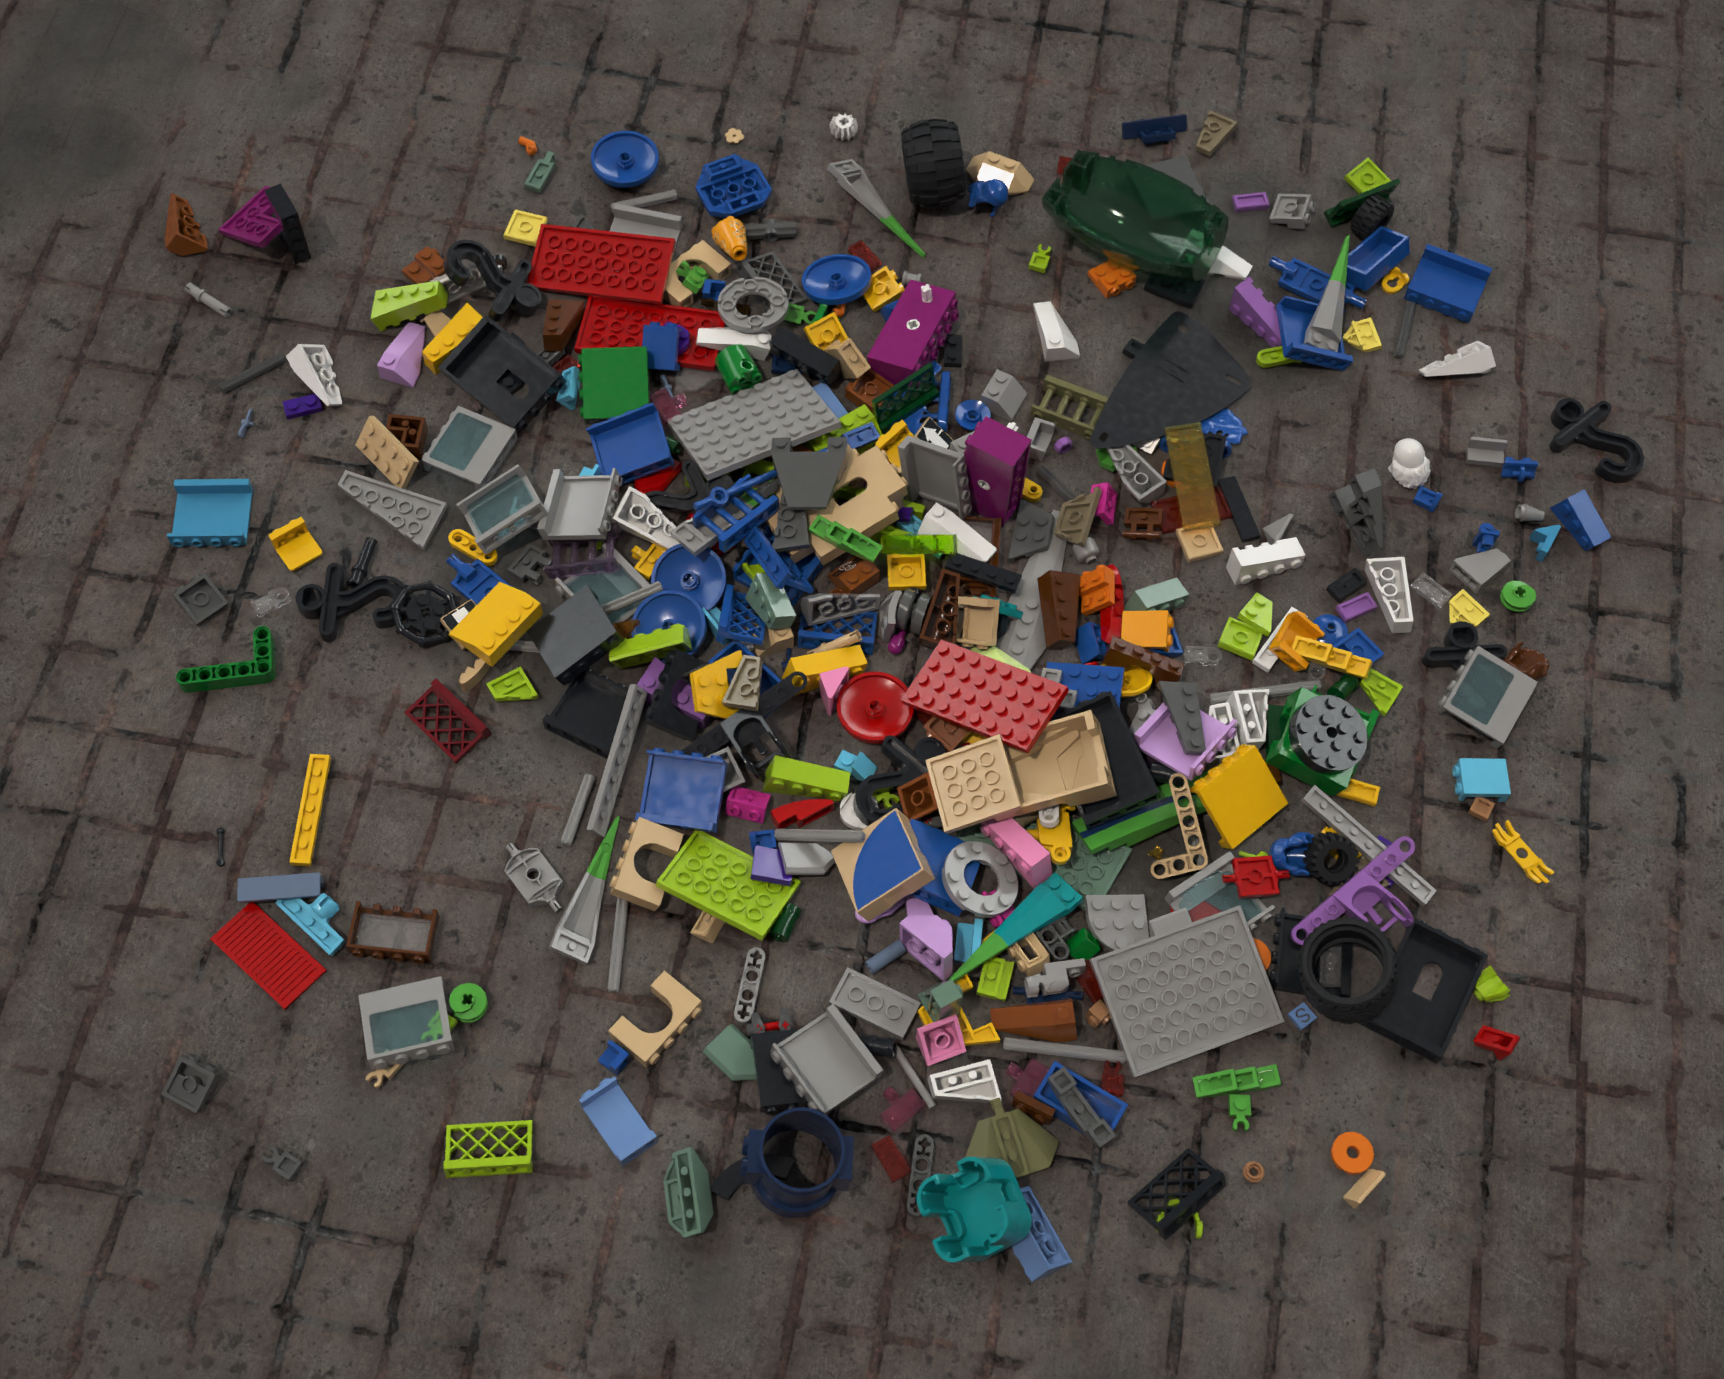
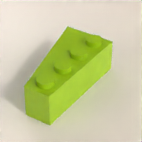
[370,280,449,332]
[763,755,851,801]

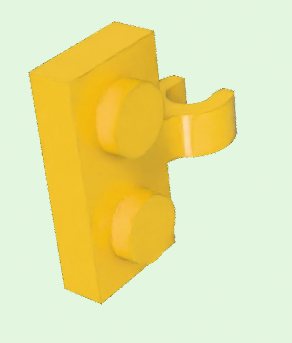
[631,544,667,581]

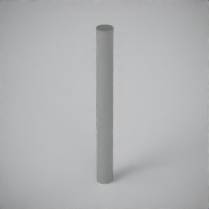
[890,1036,937,1110]

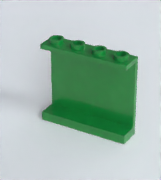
[578,346,649,423]

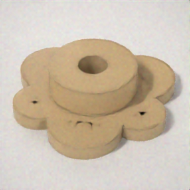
[725,128,744,144]

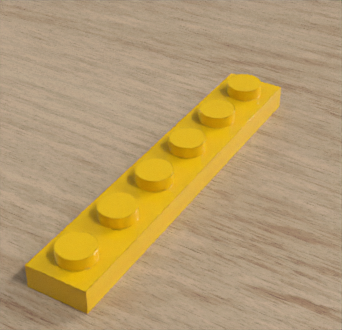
[289,754,331,867]

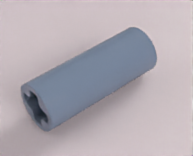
[864,940,906,974]

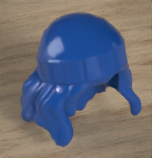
[967,179,1008,217]
[1269,832,1318,876]

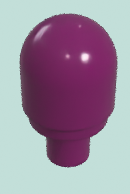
[888,630,906,655]

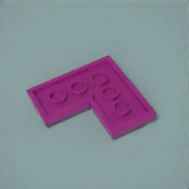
[218,186,289,248]

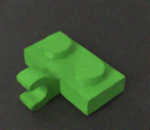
[676,260,710,294]

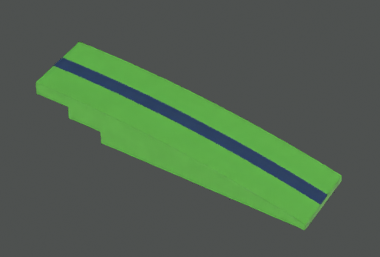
[1072,770,1209,855]

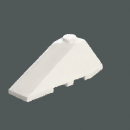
[1419,341,1496,377]

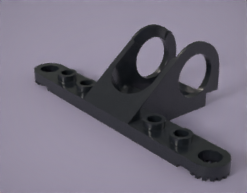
[681,671,807,780]

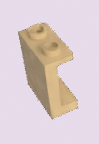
[824,338,871,379]
[956,596,1000,649]

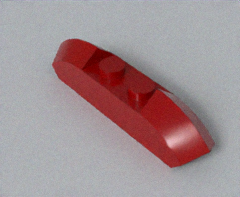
[1100,564,1124,644]

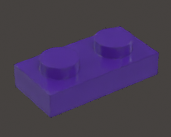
[282,394,323,420]

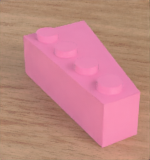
[980,818,1052,889]

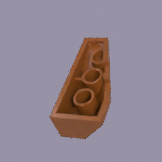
[165,193,208,256]
[990,998,1077,1042]

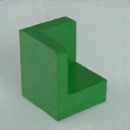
[1067,927,1100,962]

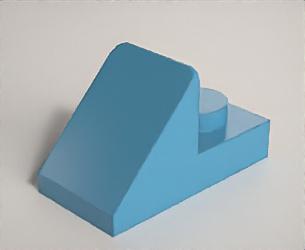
[1529,525,1561,562]

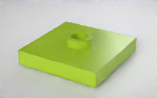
[1344,158,1391,194]
[1217,617,1263,661]

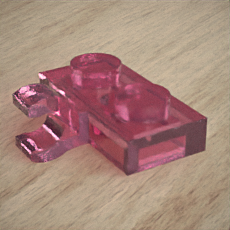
[649,388,687,425]
[1006,1058,1049,1098]
[880,1086,926,1132]

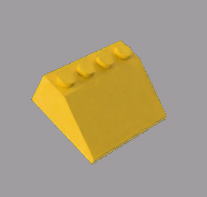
[449,582,543,667]

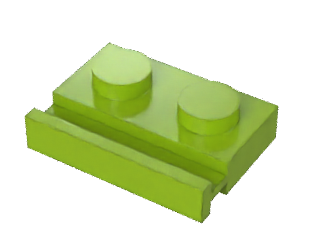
[976,957,1015,1002]

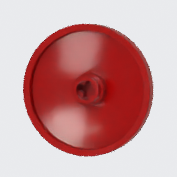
[837,672,914,744]

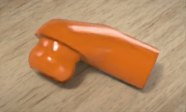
[518,136,537,156]
[832,303,846,318]

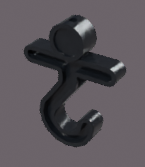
[443,240,542,322]
[1549,398,1644,483]
[645,460,734,543]
[295,563,410,642]
[1422,621,1507,728]
[853,735,946,826]

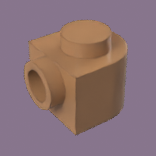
[1085,999,1111,1028]

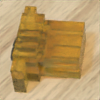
[1148,845,1163,860]

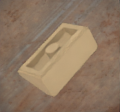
[690,911,725,943]
[1343,1169,1386,1208]

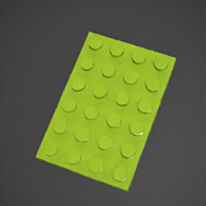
[656,830,801,941]

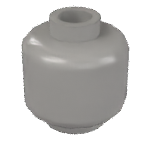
[1072,537,1100,564]

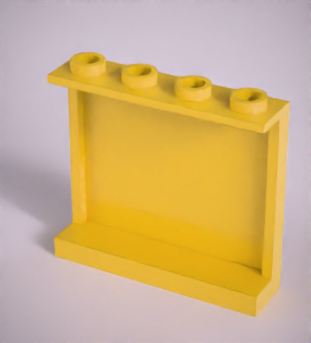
[1190,744,1288,849]

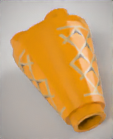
[711,216,747,261]

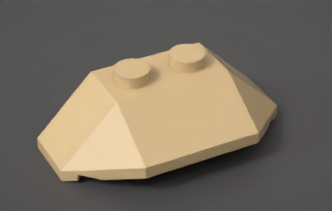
[966,151,1034,195]

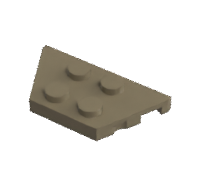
[1054,487,1102,547]

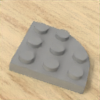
[1084,894,1149,951]

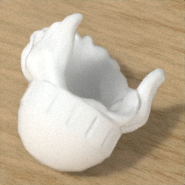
[1388,438,1431,489]

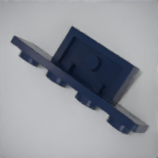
[1122,114,1187,144]

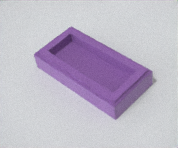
[1232,192,1269,212]
[1335,592,1378,623]

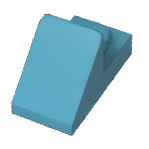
[834,750,877,781]

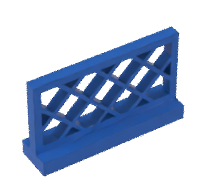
[744,527,814,594]
[716,584,766,645]
[797,612,877,655]

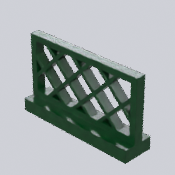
[1324,178,1401,228]
[872,363,940,433]

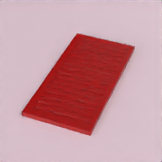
[210,902,327,1010]

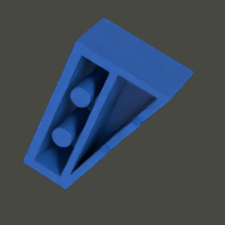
[1550,489,1612,551]

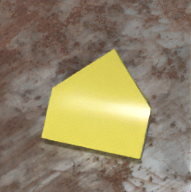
[1342,317,1382,352]
[1449,589,1490,628]

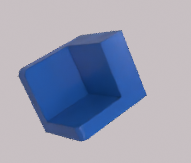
[703,279,726,301]
[598,1040,630,1076]

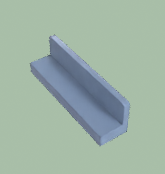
[237,872,324,903]

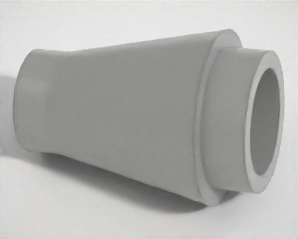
[1515,504,1545,522]

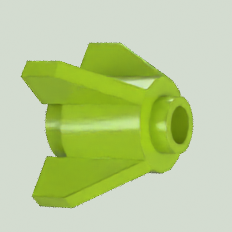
[1473,966,1510,1003]

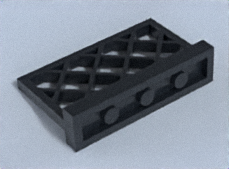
[1128,1148,1226,1240]

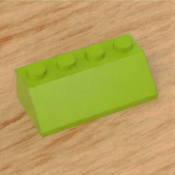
[805,404,883,455]
[609,624,693,669]

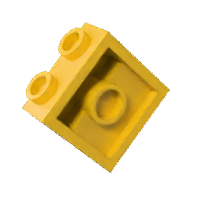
[863,266,905,313]
[803,312,848,351]
[886,553,926,591]

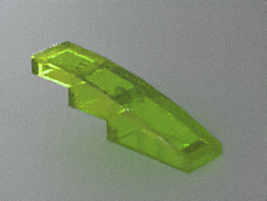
[881,534,957,555]

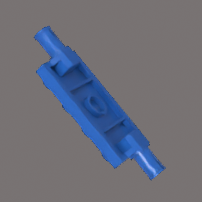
[1268,256,1367,309]
[446,554,533,627]

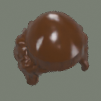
[1498,641,1549,686]

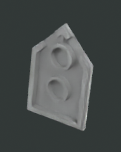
[778,843,836,875]

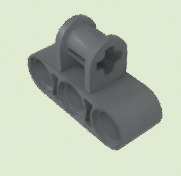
[1034,916,1077,962]

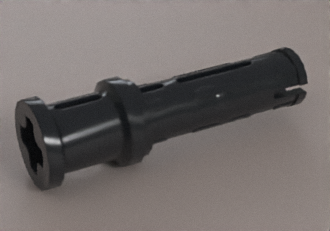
[346,537,377,589]

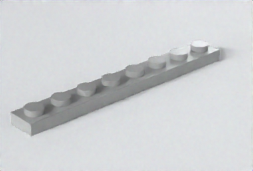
[586,684,648,837]
[1301,785,1437,907]

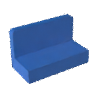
[1075,621,1107,664]

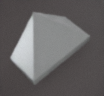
[1262,513,1293,545]

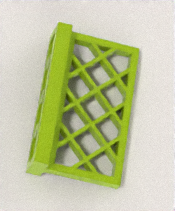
[444,1120,533,1178]

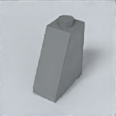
[1449,548,1511,594]

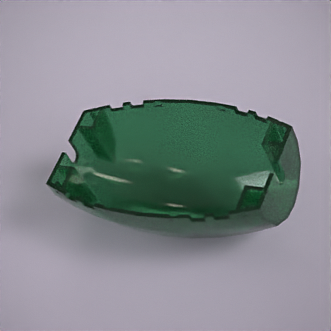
[1042,150,1229,282]

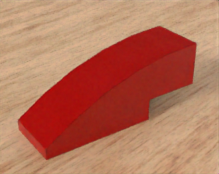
[771,799,834,829]

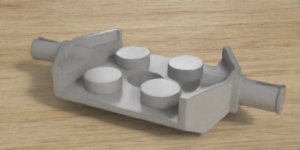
[504,843,564,914]

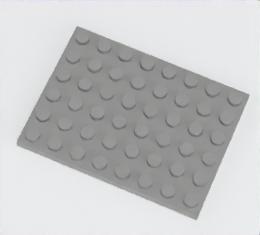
[667,369,841,481]
[1089,905,1285,1078]

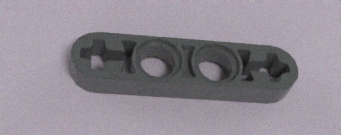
[907,1134,934,1218]

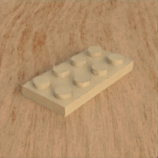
[355,416,419,489]

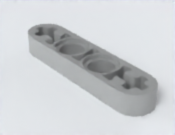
[734,947,765,1025]

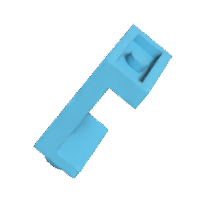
[1452,758,1511,802]

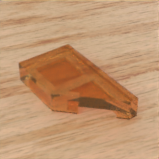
[612,619,640,639]

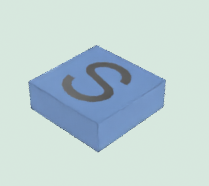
[1287,1002,1317,1031]

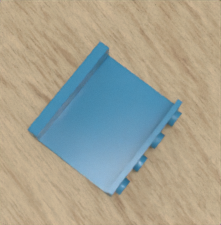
[167,479,253,547]

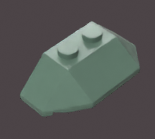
[664,1147,714,1238]

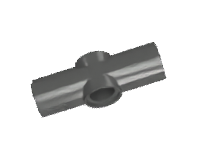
[744,219,796,242]

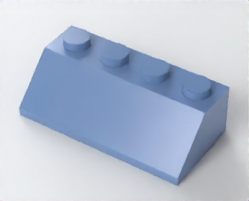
[1012,1186,1072,1282]

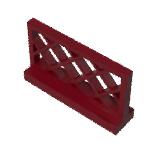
[404,678,492,764]

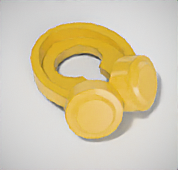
[1381,267,1409,294]

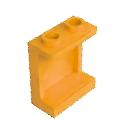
[1121,610,1174,652]
[1268,611,1325,672]

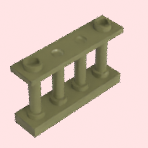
[1030,375,1109,440]

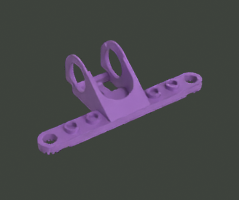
[1290,836,1415,945]

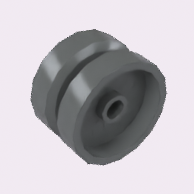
[895,589,932,636]

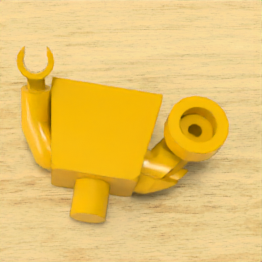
[1026,803,1076,865]

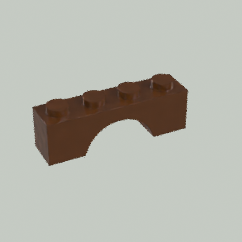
[1102,636,1184,685]

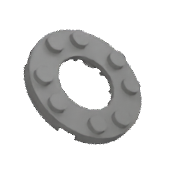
[718,277,788,333]
[942,841,1018,918]

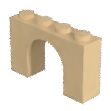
[663,240,732,307]
[609,817,684,911]
[608,970,702,1068]

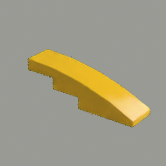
[1292,635,1373,679]

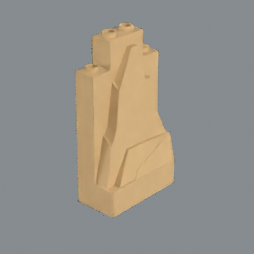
[995,710,1117,821]

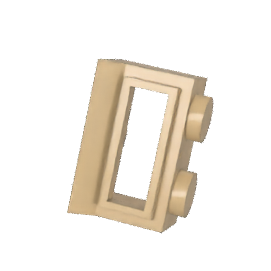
[1007,933,1050,977]

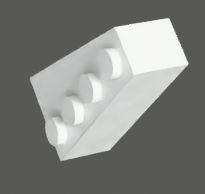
[1226,537,1306,585]
[1365,557,1414,633]

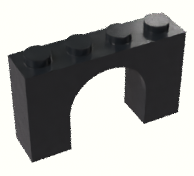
[264,184,311,264]
[645,650,709,740]

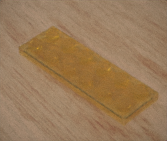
[1164,422,1221,532]

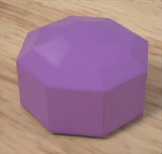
[1054,437,1072,454]

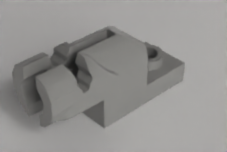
[1024,958,1086,998]

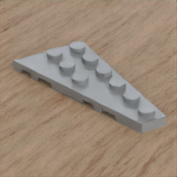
[337,470,447,551]

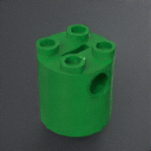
[714,344,762,396]

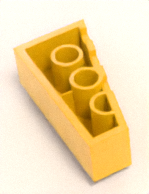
[422,303,483,375]
[782,645,868,696]

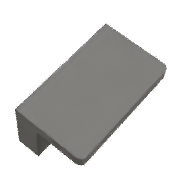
[1466,437,1507,467]

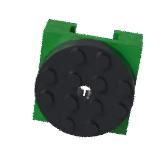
[1265,687,1369,796]

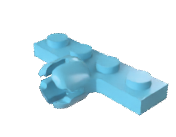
[276,893,347,956]

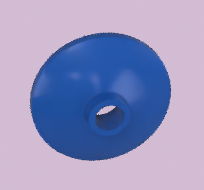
[955,400,991,431]
[1313,614,1348,646]

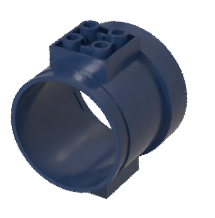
[740,1108,853,1218]

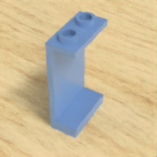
[579,1076,658,1167]

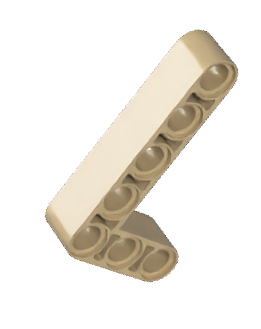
[1150,773,1208,879]

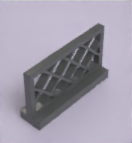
[736,251,808,312]

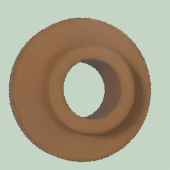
[1243,1161,1264,1183]

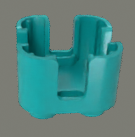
[917,1157,1032,1262]

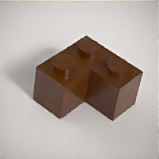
[386,414,428,460]

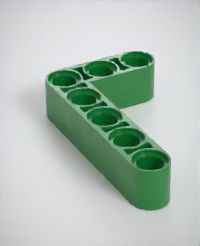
[175,626,276,693]

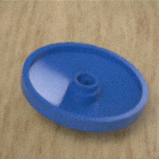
[591,131,659,188]
[802,254,872,305]
[651,544,727,612]
[631,590,707,664]

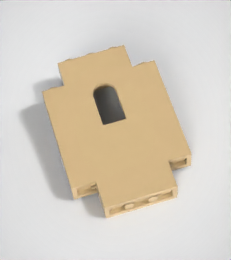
[766,444,908,566]

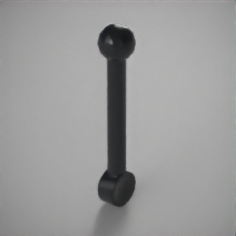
[216,827,225,867]

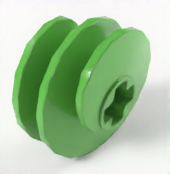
[1500,581,1536,612]
[449,983,488,1023]

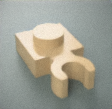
[366,1050,404,1089]

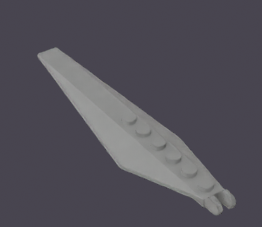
[996,510,1067,670]

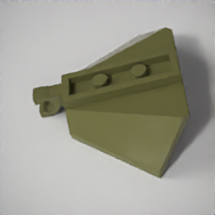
[965,1097,1059,1178]

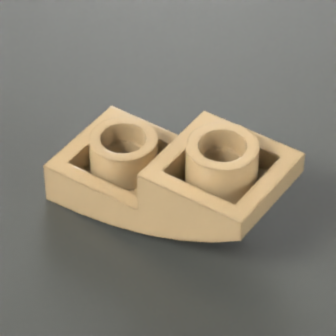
[459,659,490,693]

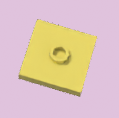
[503,210,548,247]

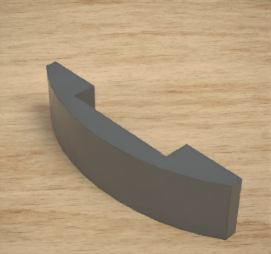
[1047,1067,1116,1148]

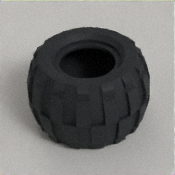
[901,118,966,209]

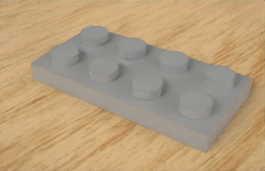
[829,967,921,1040]

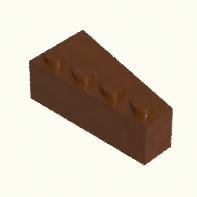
[918,568,960,649]
[1037,570,1080,650]

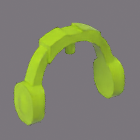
[1155,1199,1203,1239]

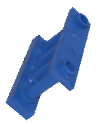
[693,474,780,553]

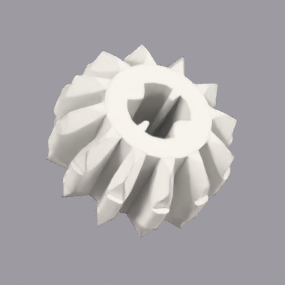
[830,113,858,142]

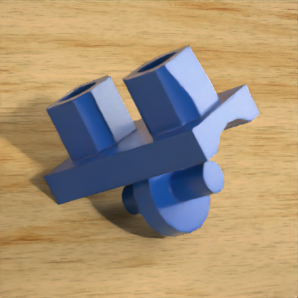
[1501,457,1538,482]
[1472,523,1500,553]

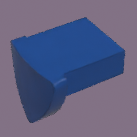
[880,299,899,322]
[1412,486,1443,513]
[749,829,777,855]

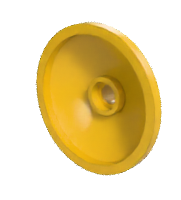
[1101,664,1152,697]

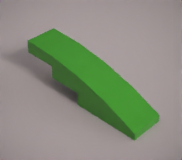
[808,514,883,563]
[1192,1064,1282,1099]

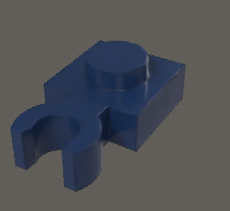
[771,355,802,375]

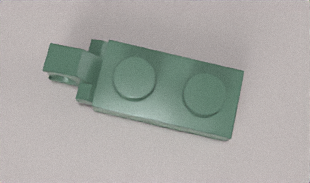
[524,151,555,193]

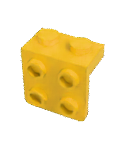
[875,420,914,467]
[268,517,323,572]

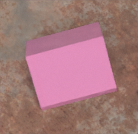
[819,666,849,716]
[916,1014,966,1066]

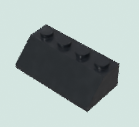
[769,326,842,384]

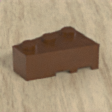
[543,299,584,351]

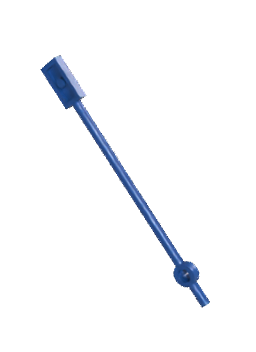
[693,422,880,510]

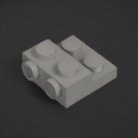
[1270,194,1315,229]

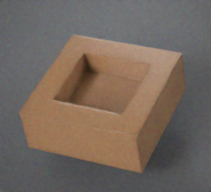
[1468,797,1495,822]

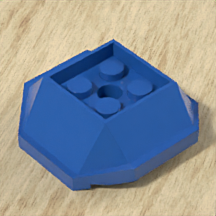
[695,154,772,220]

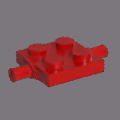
[1222,855,1290,899]

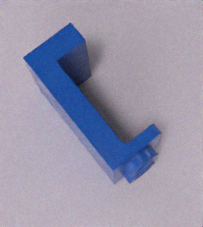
[642,322,683,371]

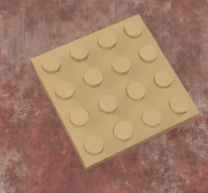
[925,734,1022,834]

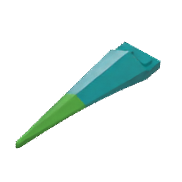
[949,872,1083,982]

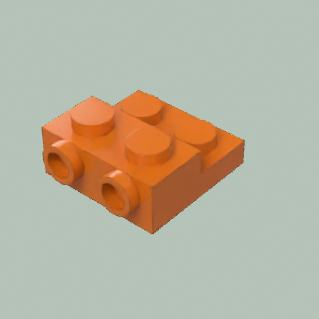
[1087,257,1137,299]
[1079,565,1115,616]

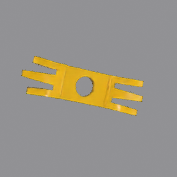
[1492,820,1555,884]

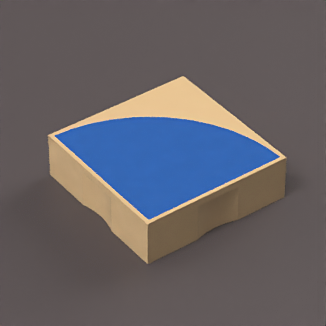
[831,808,935,922]

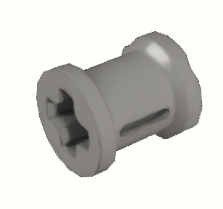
[902,271,922,286]

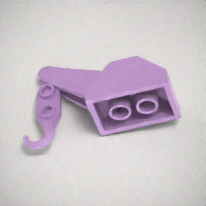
[855,895,953,981]

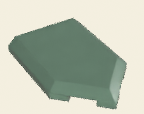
[703,1023,757,1081]

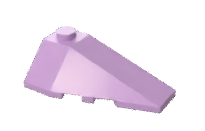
[377,322,426,388]

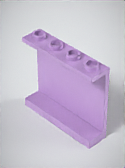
[1134,702,1237,781]

